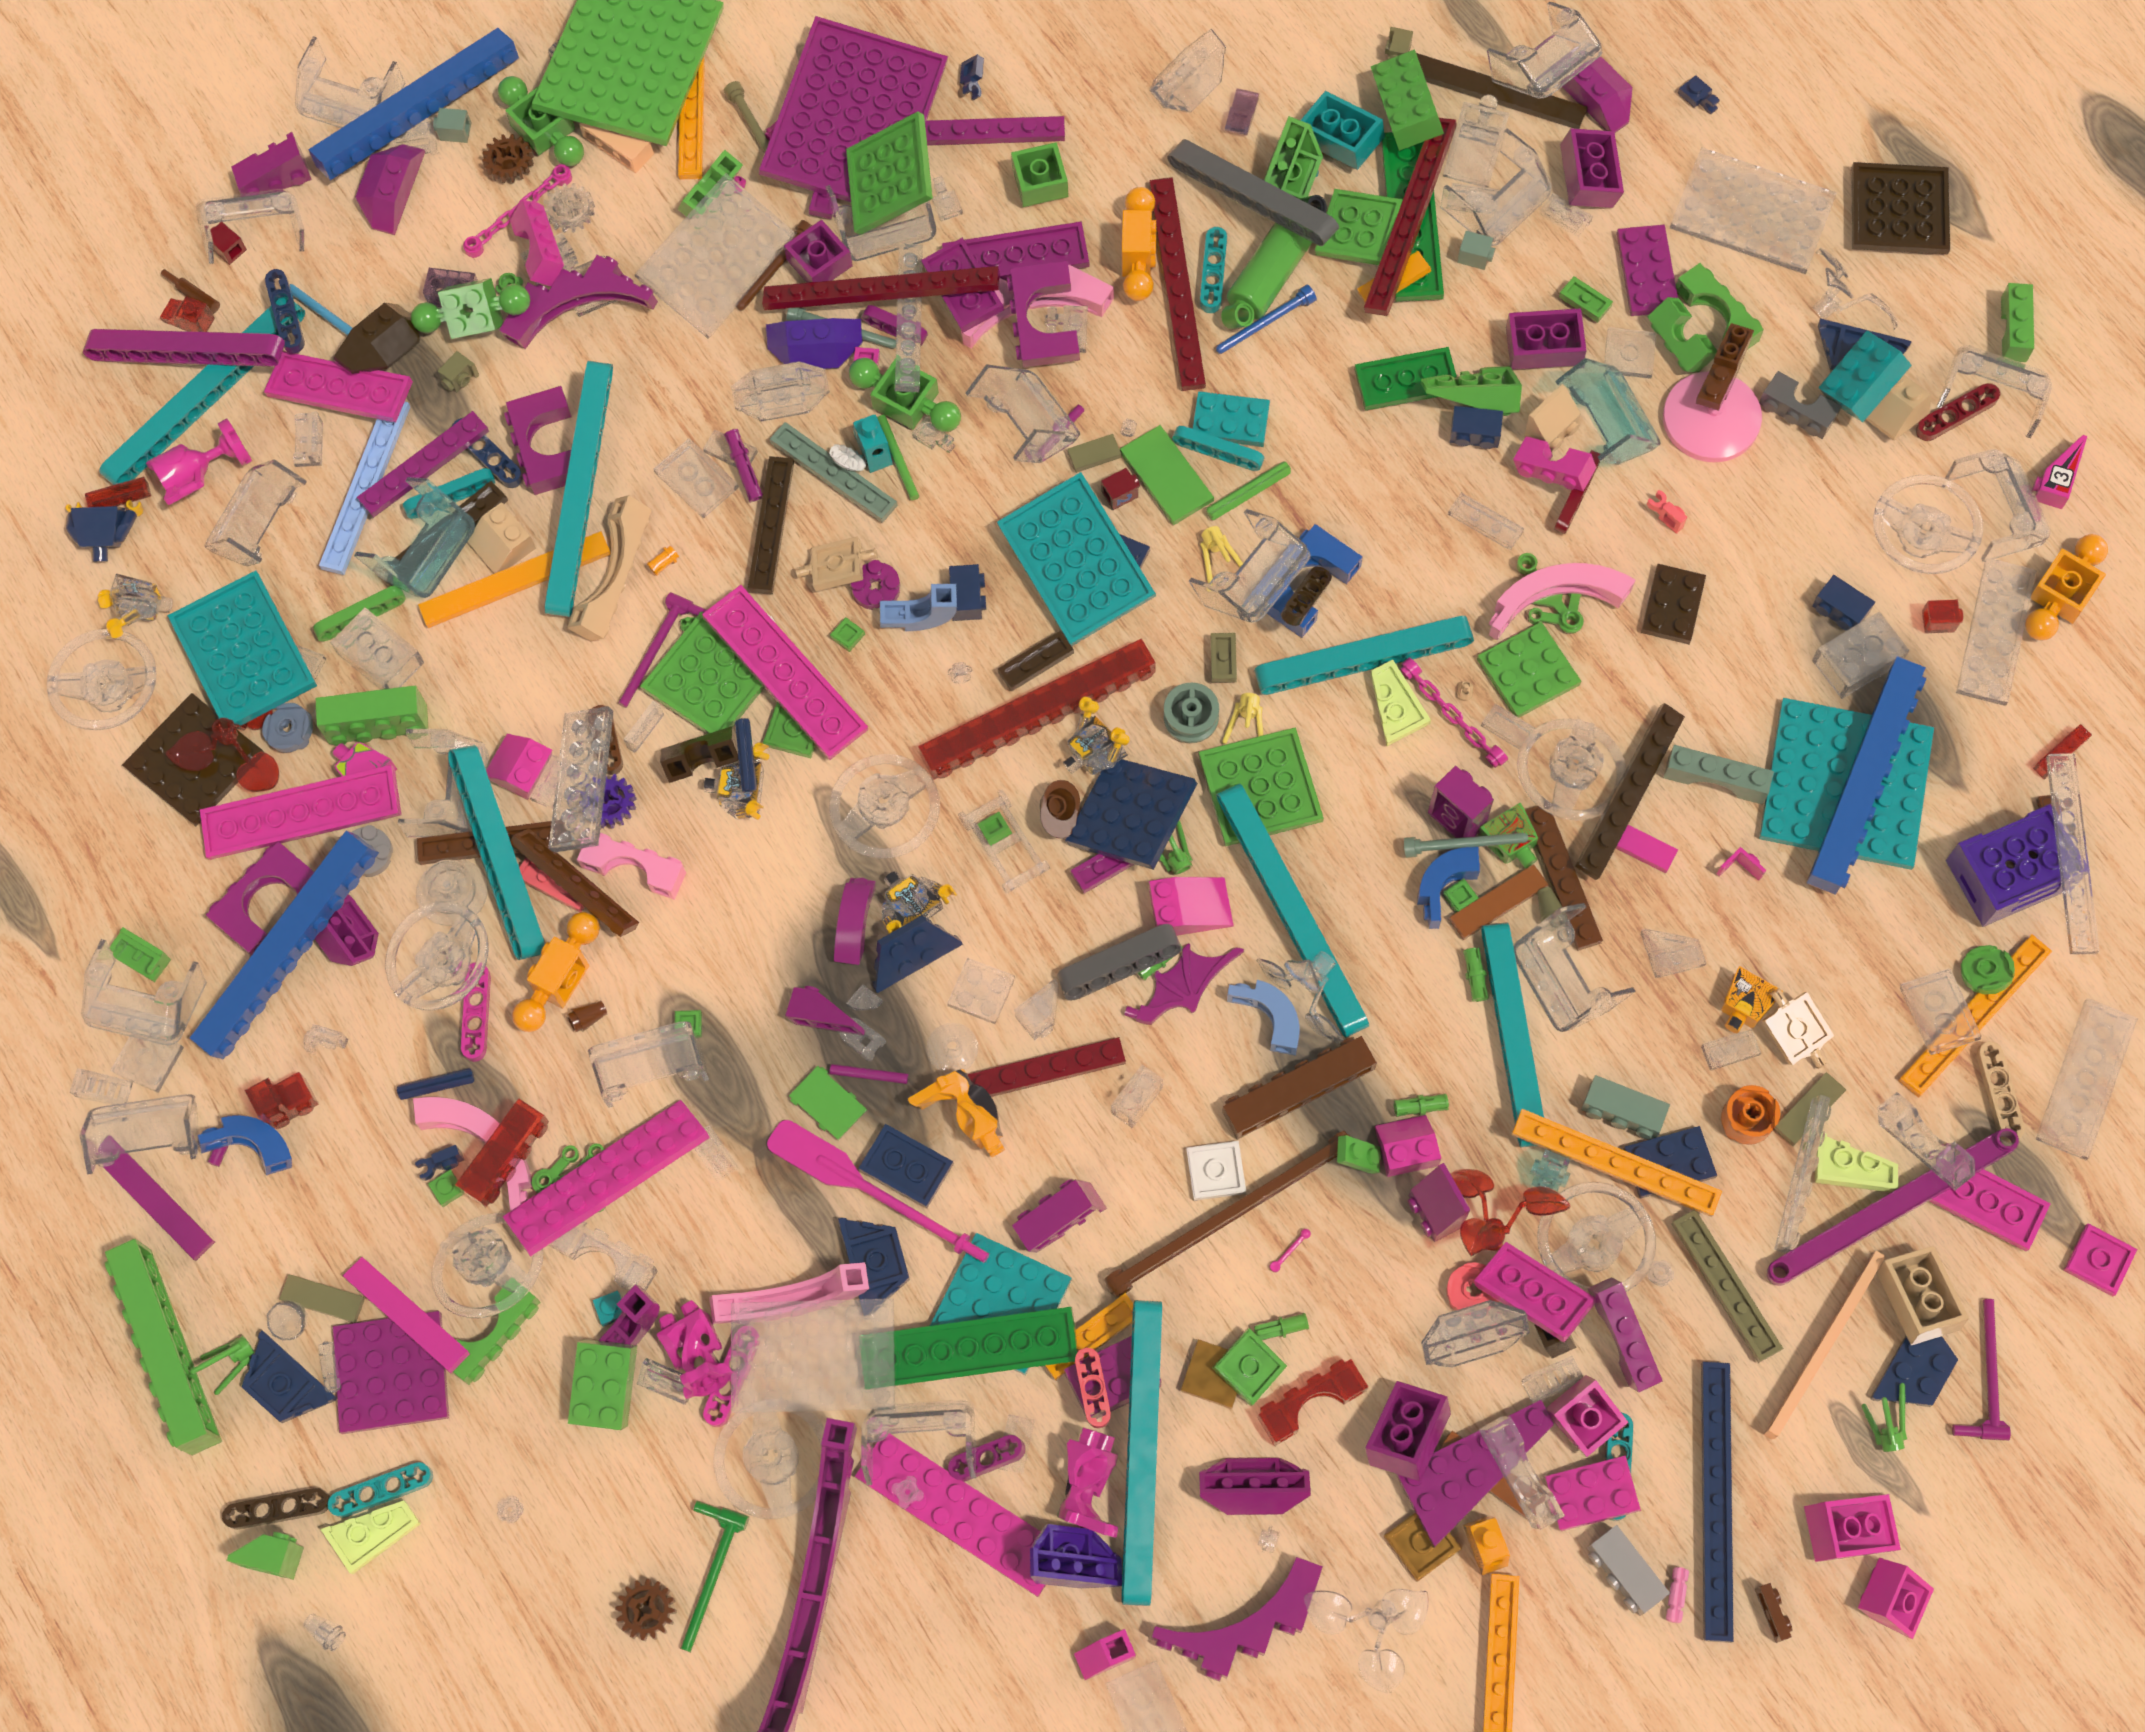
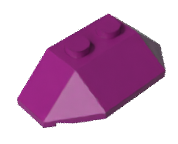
[1549,57,1633,133]
[355,144,425,235]
[296,883,379,966]
[1199,1458,1311,1515]

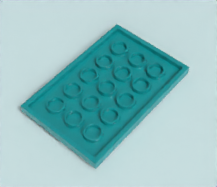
[997,472,1156,646]
[167,570,317,732]

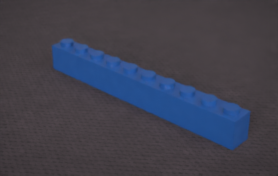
[308,28,519,181]
[1806,656,1926,895]
[190,830,379,1059]

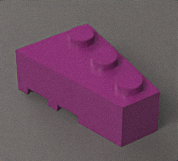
[231,132,312,202]
[1012,1179,1107,1253]

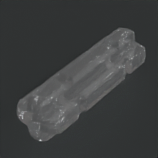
[318,1341,341,1393]

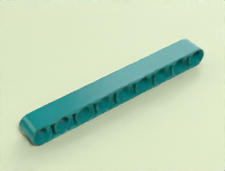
[1254,616,1474,695]
[448,745,545,960]
[1481,922,1544,1148]

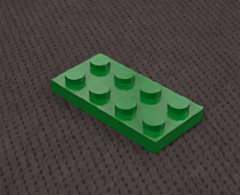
[1354,347,1457,411]

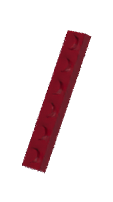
[968,1037,1126,1097]

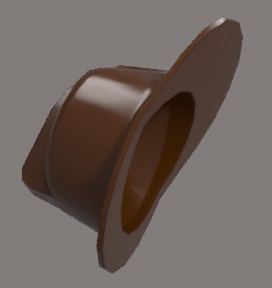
[1040,780,1080,839]

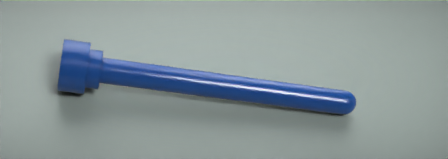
[1216,284,1317,354]

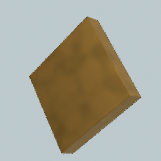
[1181,1339,1237,1409]
[1384,1513,1462,1582]

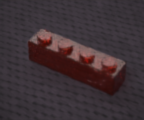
[85,477,152,507]
[2033,724,2092,780]

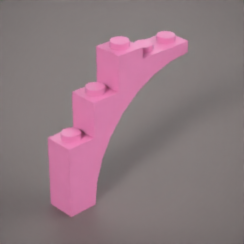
[961,264,1114,348]

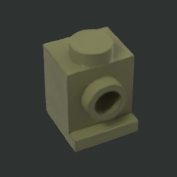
[1385,27,1413,59]
[438,351,479,393]

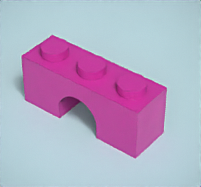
[1513,436,1596,491]

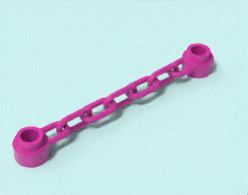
[463,164,572,258]
[1399,657,1508,768]

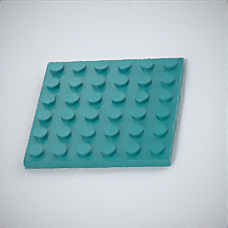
[1759,698,1934,870]

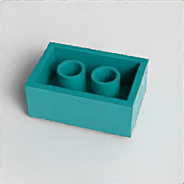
[1300,91,1385,170]
[1818,331,1912,423]

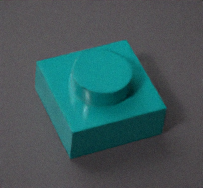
[593,1290,622,1327]

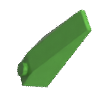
[1421,366,1522,415]

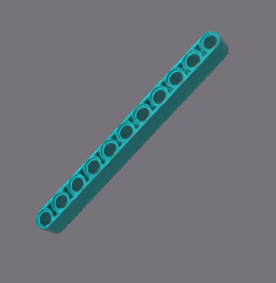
[99,297,305,489]
[545,361,613,617]
[1216,783,1369,1038]
[1122,1300,1162,1606]

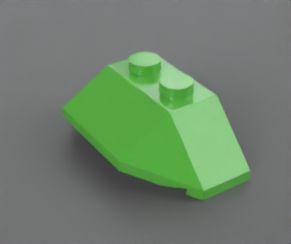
[1263,116,1323,199]

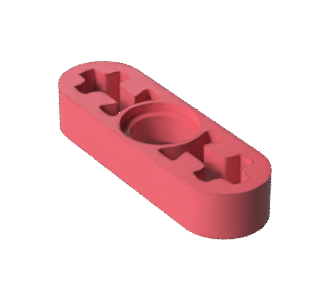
[1075,1348,1111,1428]

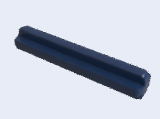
[735,718,757,792]
[397,1068,474,1100]

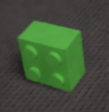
[1011,142,1069,207]

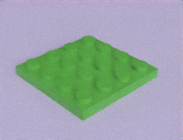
[846,112,933,235]
[640,612,765,734]
[1199,727,1324,847]

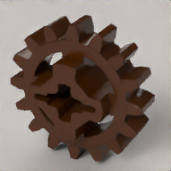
[482,134,534,183]
[615,1579,677,1641]

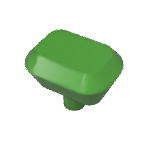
[680,617,696,631]

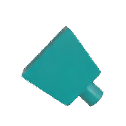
[853,414,893,473]

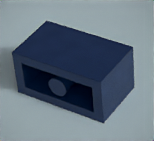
[1450,406,1503,449]
[949,564,987,621]
[1812,574,1875,634]

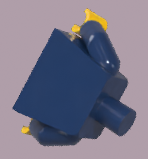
[65,500,143,562]

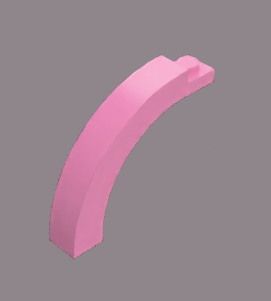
[1489,563,1636,640]
[413,1097,533,1211]
[709,1263,869,1324]

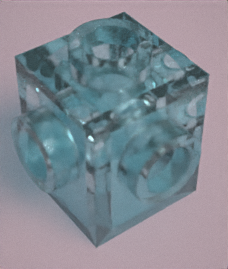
[1530,1149,1571,1195]

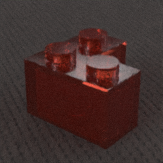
[245,1072,319,1129]

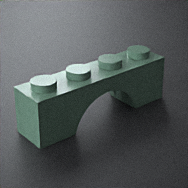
[1663,745,1774,805]

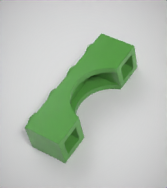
[1676,263,1764,350]
[453,1278,540,1385]

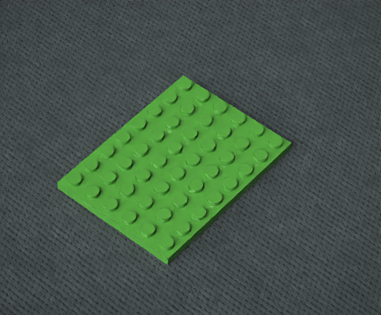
[532,0,724,146]

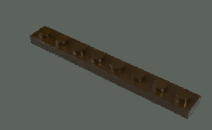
[1575,703,1685,880]

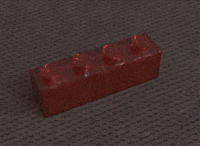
[455,1099,549,1208]

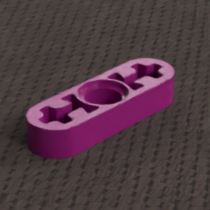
[861,305,928,346]
[948,1435,1026,1482]

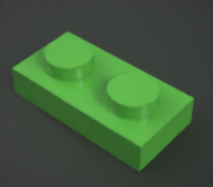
[1559,276,1613,323]
[1337,1135,1381,1174]

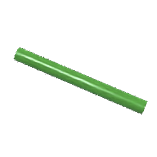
[877,415,919,500]

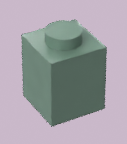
[433,108,472,143]
[1457,231,1496,270]

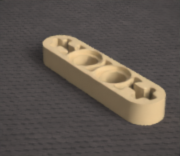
[1976,1041,2025,1143]

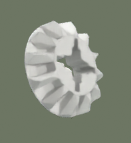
[829,444,867,471]

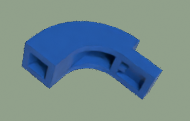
[1417,847,1480,929]
[198,1115,292,1175]

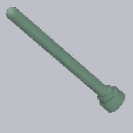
[786,307,898,349]
[1404,833,1528,858]

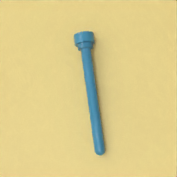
[290,284,352,336]

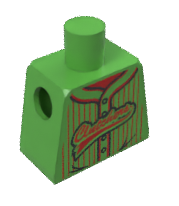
[1478,803,1538,868]

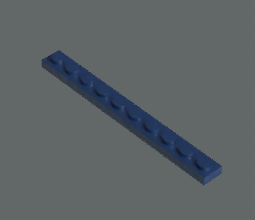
[1701,1362,1734,1643]

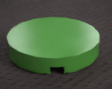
[1961,945,2015,995]

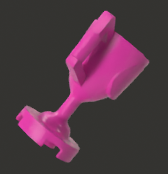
[146,418,252,505]

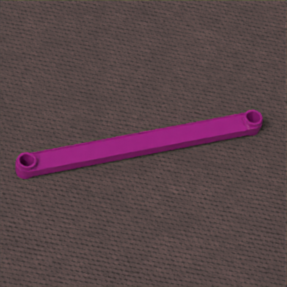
[1767,1128,2019,1286]

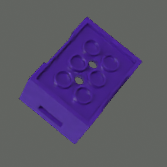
[1945,804,2089,927]

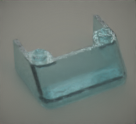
[1555,358,1661,465]
[354,477,475,598]

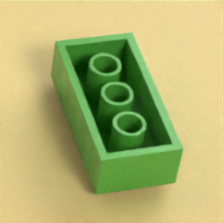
[1370,49,1444,151]
[315,685,429,746]

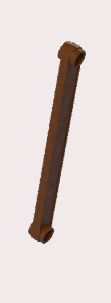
[1104,1130,1350,1298]

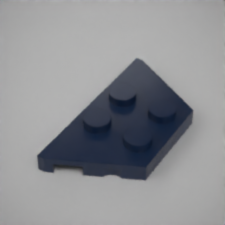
[1818,318,1912,370]
[872,915,963,993]
[838,1218,910,1318]
[242,1330,337,1423]
[1870,1336,1958,1407]

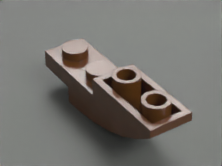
[1696,323,1754,411]

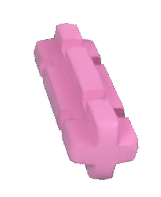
[1666,1567,1689,1623]

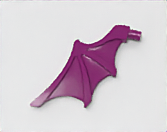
[1124,943,1244,1025]

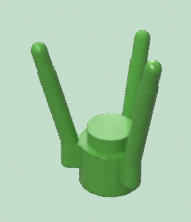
[1159,821,1193,875]
[189,1336,255,1395]
[1861,1383,1907,1452]

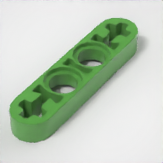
[313,585,406,641]

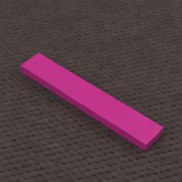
[343,1257,470,1374]

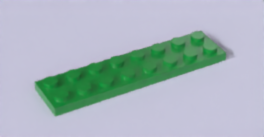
[1381,132,1444,302]
[859,1307,1078,1390]

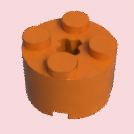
[1721,1085,1780,1145]

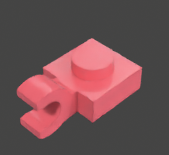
[1647,490,1687,534]

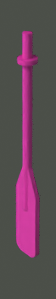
[767,1120,989,1263]

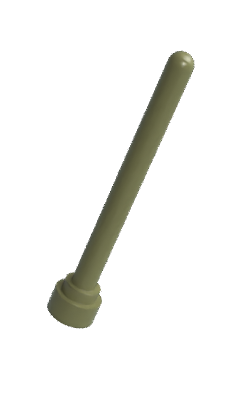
[724,81,769,153]

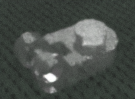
[839,1018,887,1062]

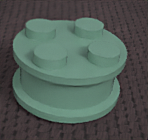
[1164,682,1219,743]

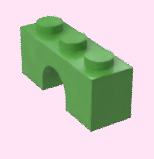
[678,150,743,224]
[2001,283,2034,362]
[1647,297,1717,373]

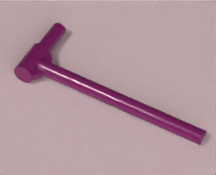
[618,592,707,708]
[1952,1299,2011,1441]

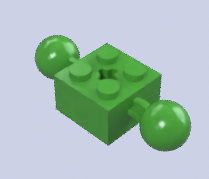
[498,76,584,166]
[411,278,530,339]
[849,358,961,432]

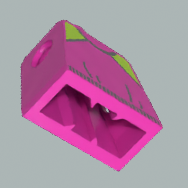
[333,742,397,776]

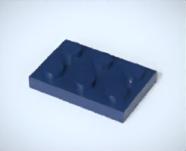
[858,1124,954,1208]
[1623,1126,1717,1199]

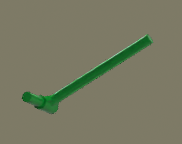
[680,1501,749,1653]

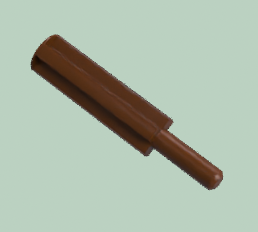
[161,269,220,314]

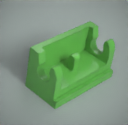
[109,927,171,983]

